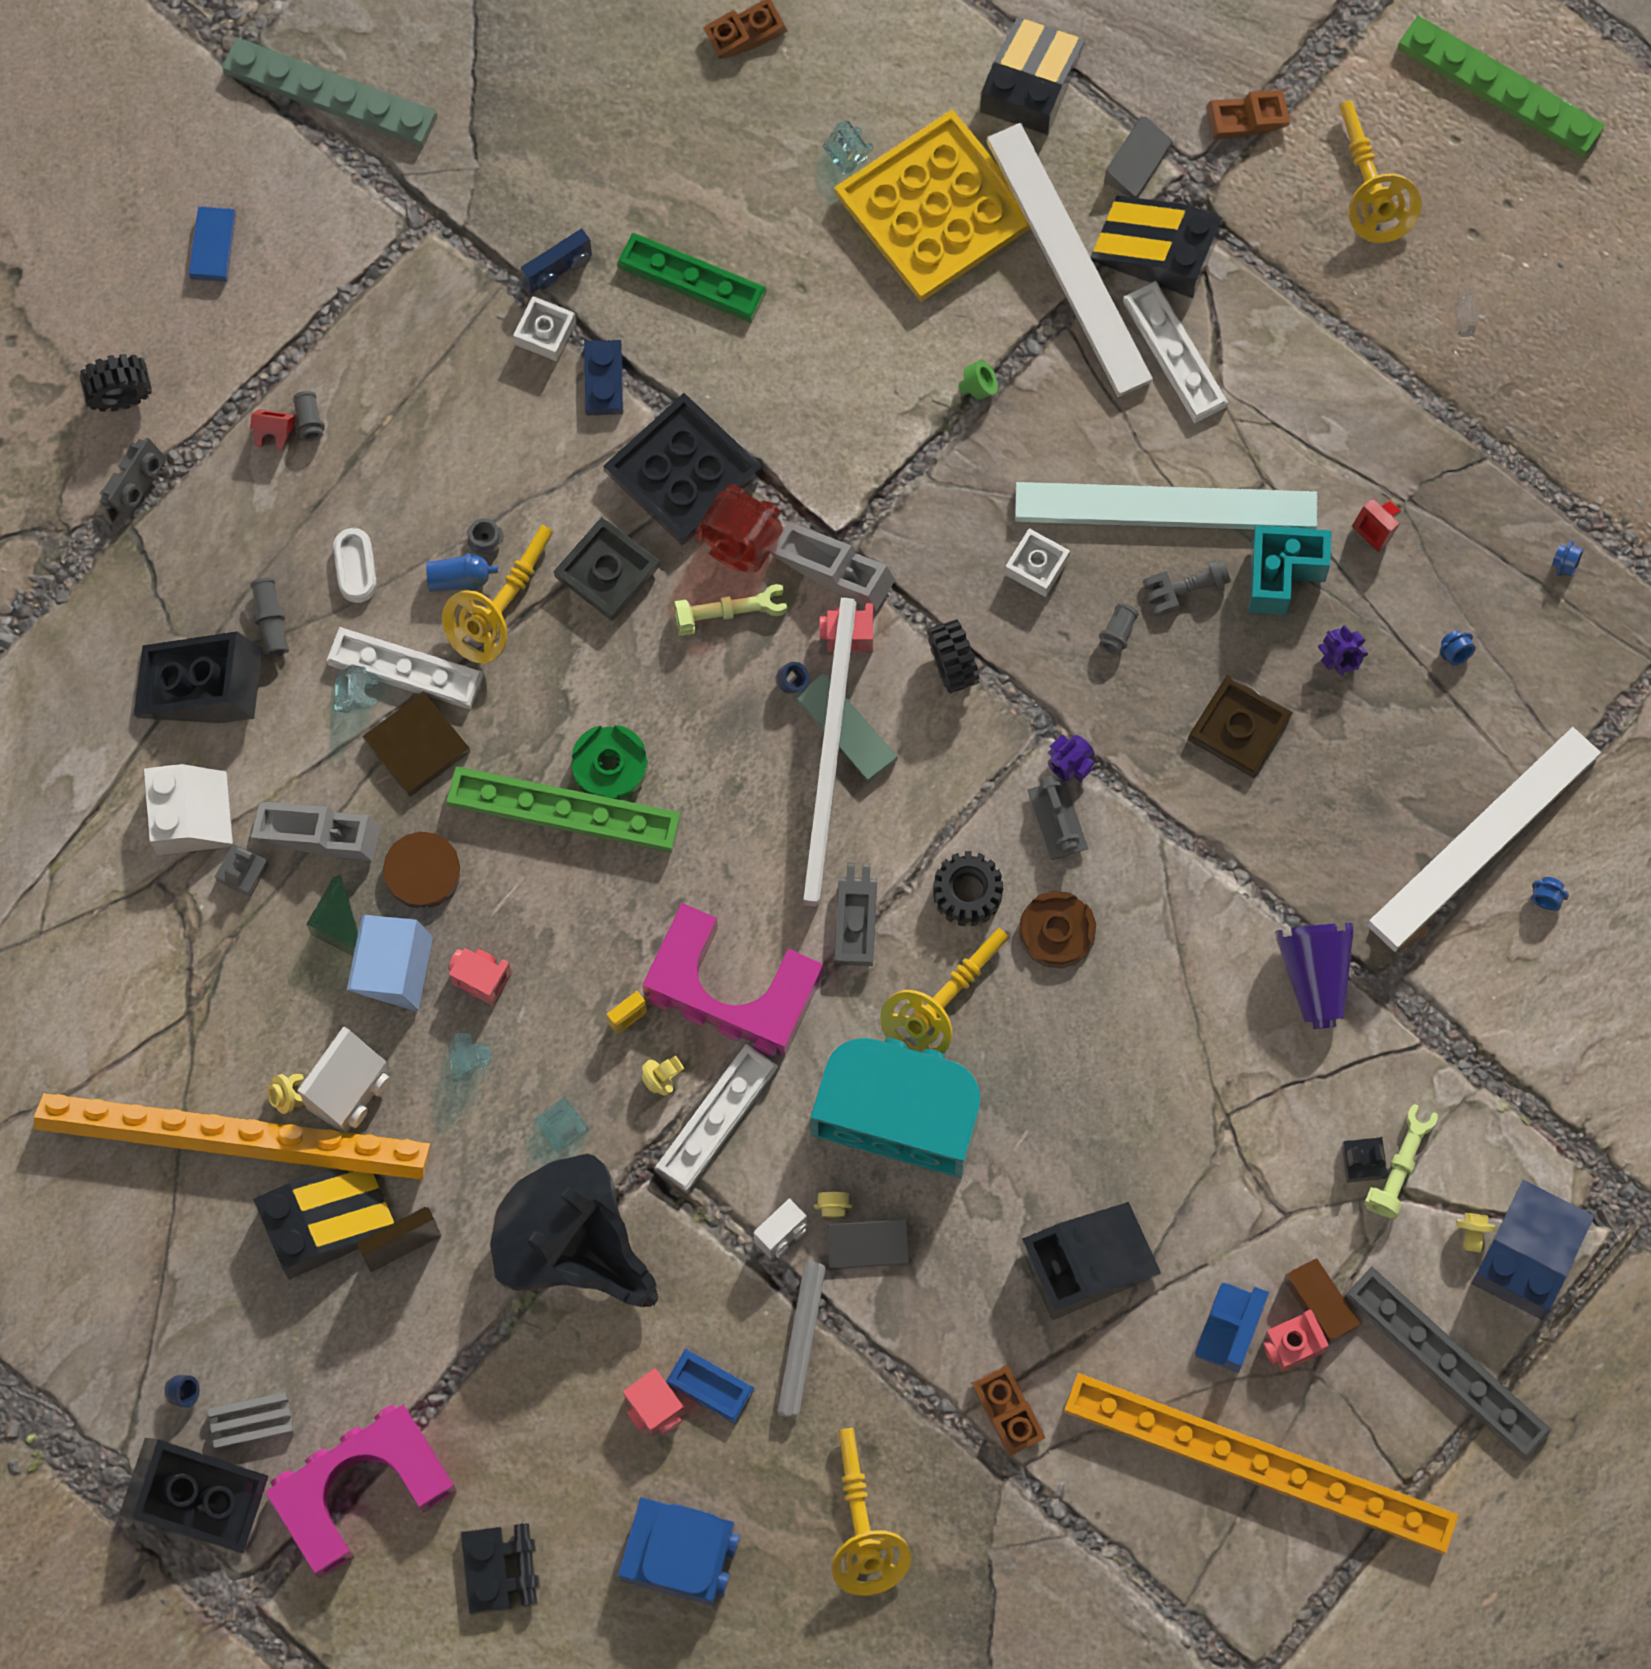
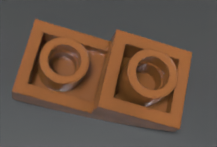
[703,0,788,59]
[971,1365,1046,1456]

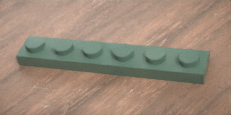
[222,37,438,148]

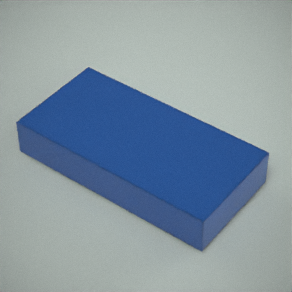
[189,206,236,282]
[666,1348,755,1424]

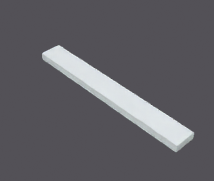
[986,123,1153,397]
[803,597,856,907]
[1366,727,1601,952]

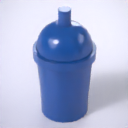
[426,553,499,592]

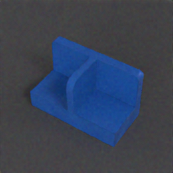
[1195,1283,1269,1373]

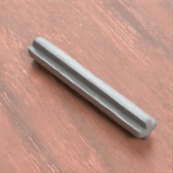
[778,1262,825,1419]

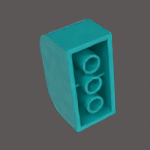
[810,1038,980,1179]

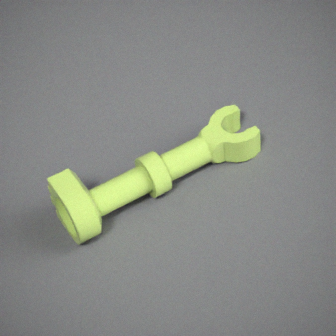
[674,584,787,636]
[1364,1104,1438,1219]

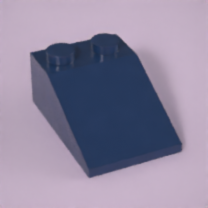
[1471,1179,1594,1320]

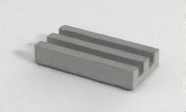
[207,1392,295,1450]

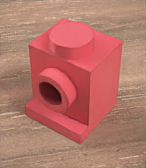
[820,603,873,652]
[448,948,512,1006]
[1262,1310,1329,1372]

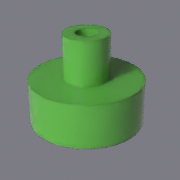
[958,360,998,400]

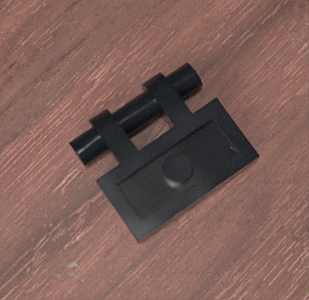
[461,1523,540,1615]

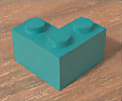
[1248,526,1332,615]

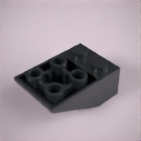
[1020,1202,1161,1321]

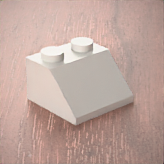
[144,764,233,855]
[298,1026,390,1133]

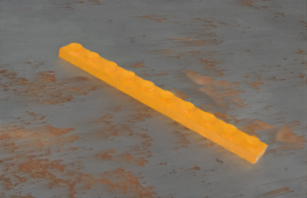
[34,1093,430,1180]
[1064,1373,1459,1555]

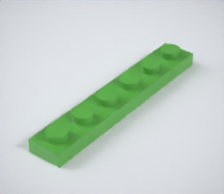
[1397,15,1605,158]
[447,766,681,853]

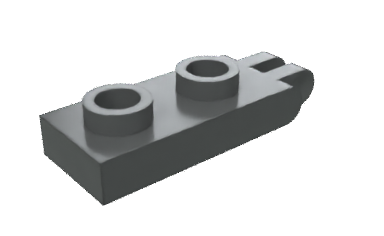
[834,862,877,966]

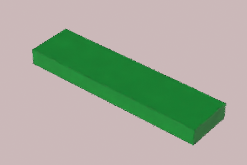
[617,232,767,323]

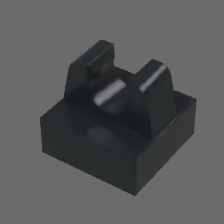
[1342,1137,1388,1183]

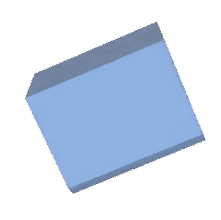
[347,915,433,1011]

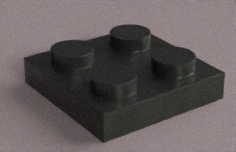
[553,517,661,621]

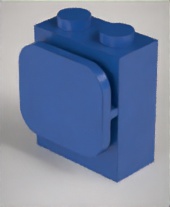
[618,1497,740,1606]

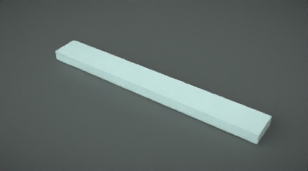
[1015,482,1317,530]

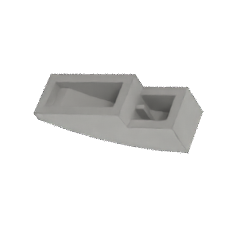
[771,522,895,611]
[251,802,381,862]

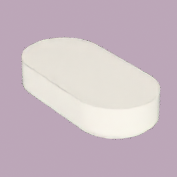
[333,528,377,603]

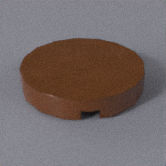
[383,831,461,908]
[1019,891,1096,969]

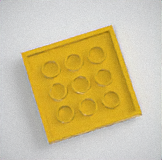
[834,109,1031,302]

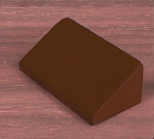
[1283,1258,1361,1345]

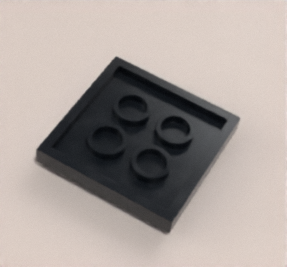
[603,393,763,546]

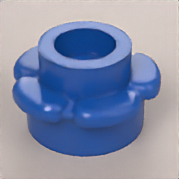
[1552,541,1584,577]
[1439,630,1476,665]
[1531,877,1569,911]

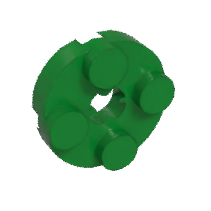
[571,725,648,800]

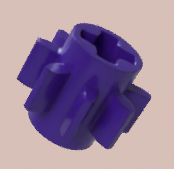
[1318,625,1368,676]
[1048,734,1095,782]

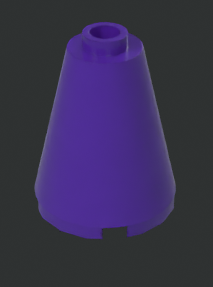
[1275,923,1354,1029]

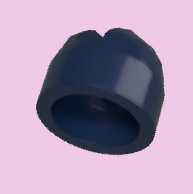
[775,662,809,694]
[164,1374,200,1408]

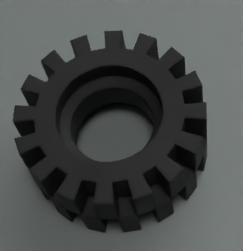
[79,354,152,412]
[927,619,980,694]
[933,851,1003,926]

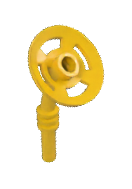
[1339,100,1422,243]
[442,525,554,663]
[880,928,1009,1054]
[831,1428,911,1596]

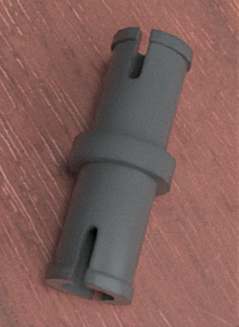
[250,577,289,657]

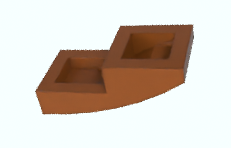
[1206,90,1291,140]

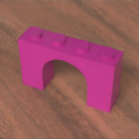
[642,903,824,1056]
[265,1404,457,1579]

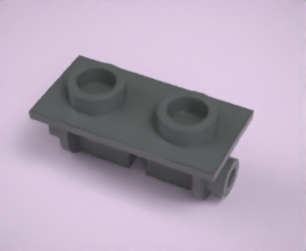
[99,437,167,519]
[1028,776,1088,860]

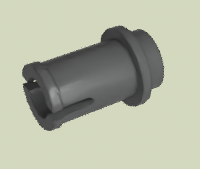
[292,391,325,441]
[1099,603,1139,654]

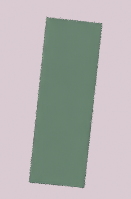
[795,673,897,783]

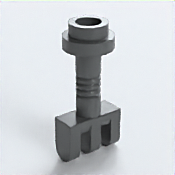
[1142,560,1231,617]

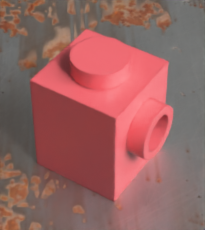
[623,1368,685,1437]

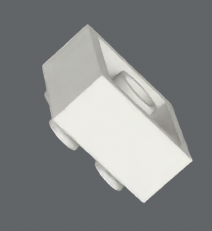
[513,296,576,361]
[1005,528,1070,597]
[753,1198,807,1260]

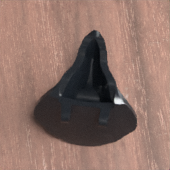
[490,1153,658,1308]

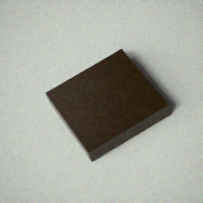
[1187,675,1293,778]
[362,691,470,797]
[357,1207,441,1272]

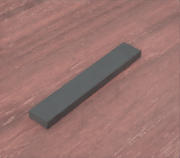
[1344,1266,1552,1461]

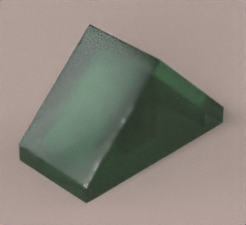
[306,875,358,956]

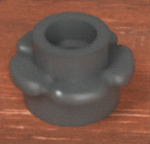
[467,518,504,555]

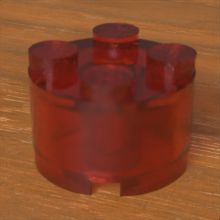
[695,484,783,572]

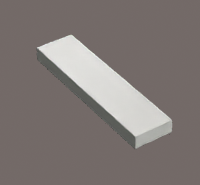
[1123,281,1228,423]
[327,627,483,710]
[654,1044,778,1193]

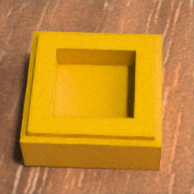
[606,991,647,1034]

